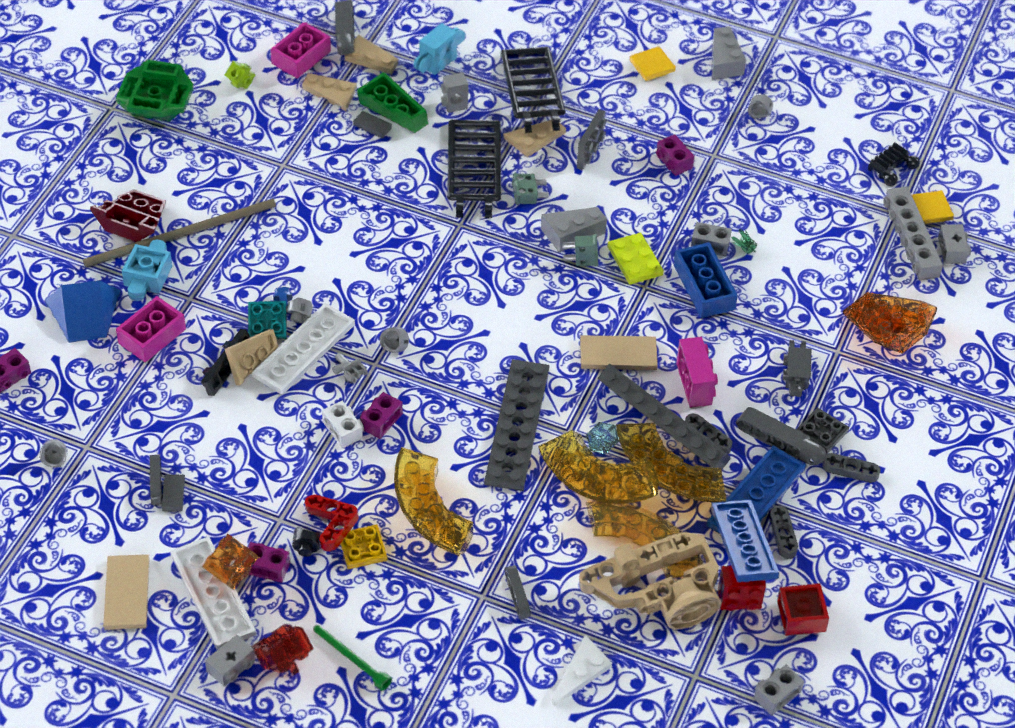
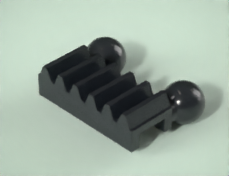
[868,142,920,186]

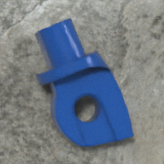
[273,287,293,309]

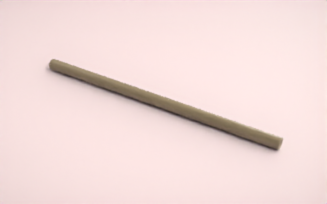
[83,198,276,268]

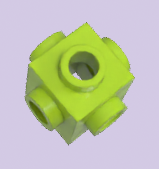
[224,61,256,89]

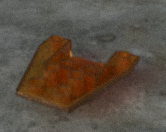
[843,292,937,354]

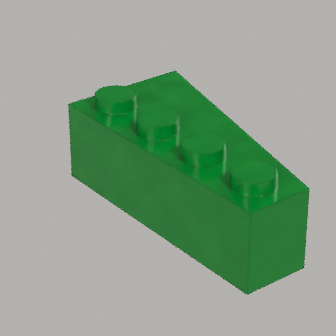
[357,72,428,133]

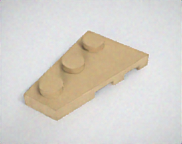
[345,34,398,74]
[302,73,357,111]
[504,120,566,157]
[225,329,279,385]

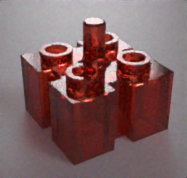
[251,623,314,675]

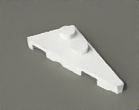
[551,636,612,707]

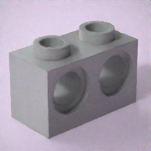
[691,222,732,257]
[754,664,804,716]

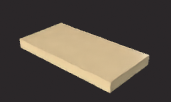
[580,335,658,370]
[103,554,150,630]

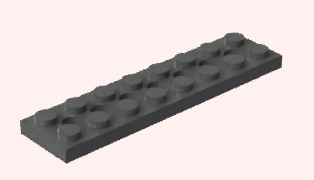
[484,359,550,491]

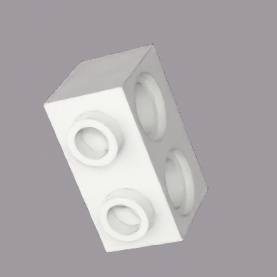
[322,400,364,449]

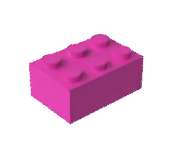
[271,22,331,79]
[116,296,186,363]
[676,336,718,408]

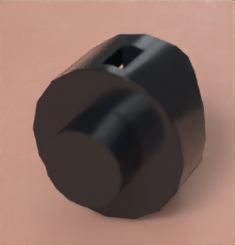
[292,527,321,557]

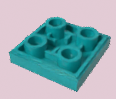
[248,301,287,339]

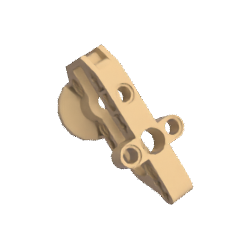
[579,532,721,630]

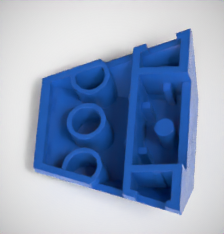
[45,280,121,343]

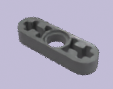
[685,413,732,454]
[822,453,881,483]
[150,454,162,505]
[769,505,798,559]
[505,565,531,619]

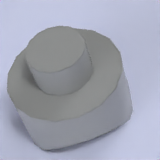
[748,94,774,119]
[286,297,313,324]
[380,327,409,353]
[39,439,68,468]

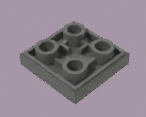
[796,407,850,455]

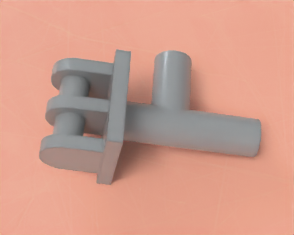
[332,353,368,383]

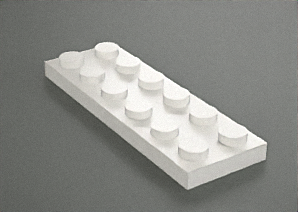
[252,303,355,395]
[170,536,256,650]

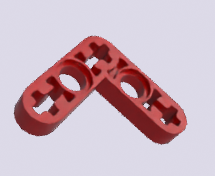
[305,495,359,551]

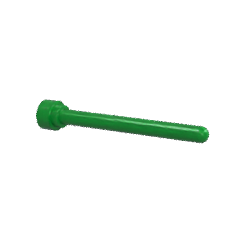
[313,625,392,691]

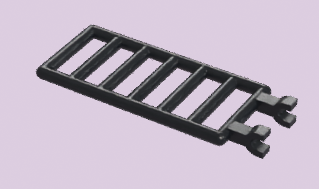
[500,46,566,133]
[447,120,501,218]

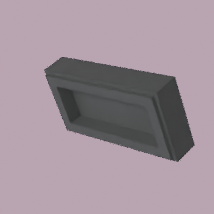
[353,111,392,139]
[162,474,185,511]

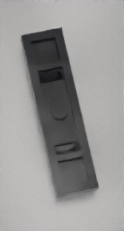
[201,329,251,396]

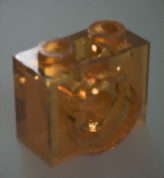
[202,533,259,591]

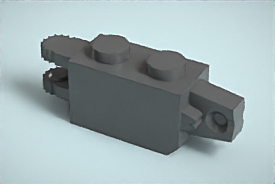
[782,340,812,397]

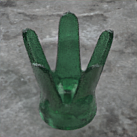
[731,229,757,254]

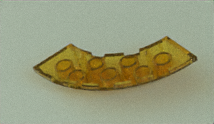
[616,423,726,503]
[538,430,659,504]
[394,447,473,556]
[586,501,704,578]

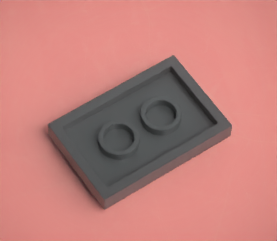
[577,109,607,170]

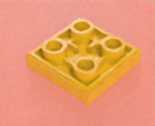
[629,46,676,81]
[911,190,954,224]
[340,524,388,569]

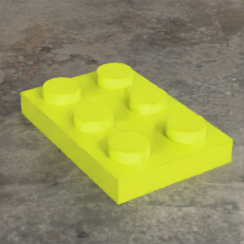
[607,232,664,285]

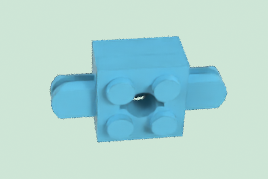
[413,23,466,75]
[122,240,172,301]

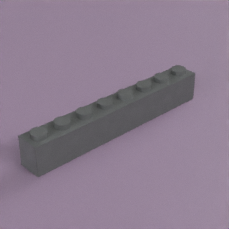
[597,363,731,473]

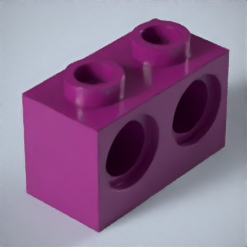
[656,134,695,176]
[0,348,31,393]
[360,392,403,439]
[242,542,290,583]

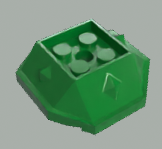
[116,59,194,122]

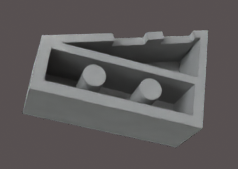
[712,26,746,80]
[541,207,607,253]

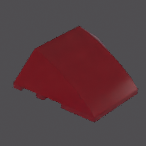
[90,189,166,242]

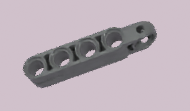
[335,0,355,55]
[736,407,826,465]

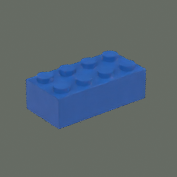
[673,242,738,318]

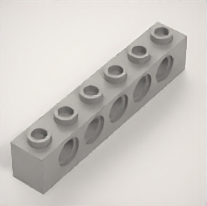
[883,186,943,280]

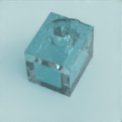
[586,422,619,454]

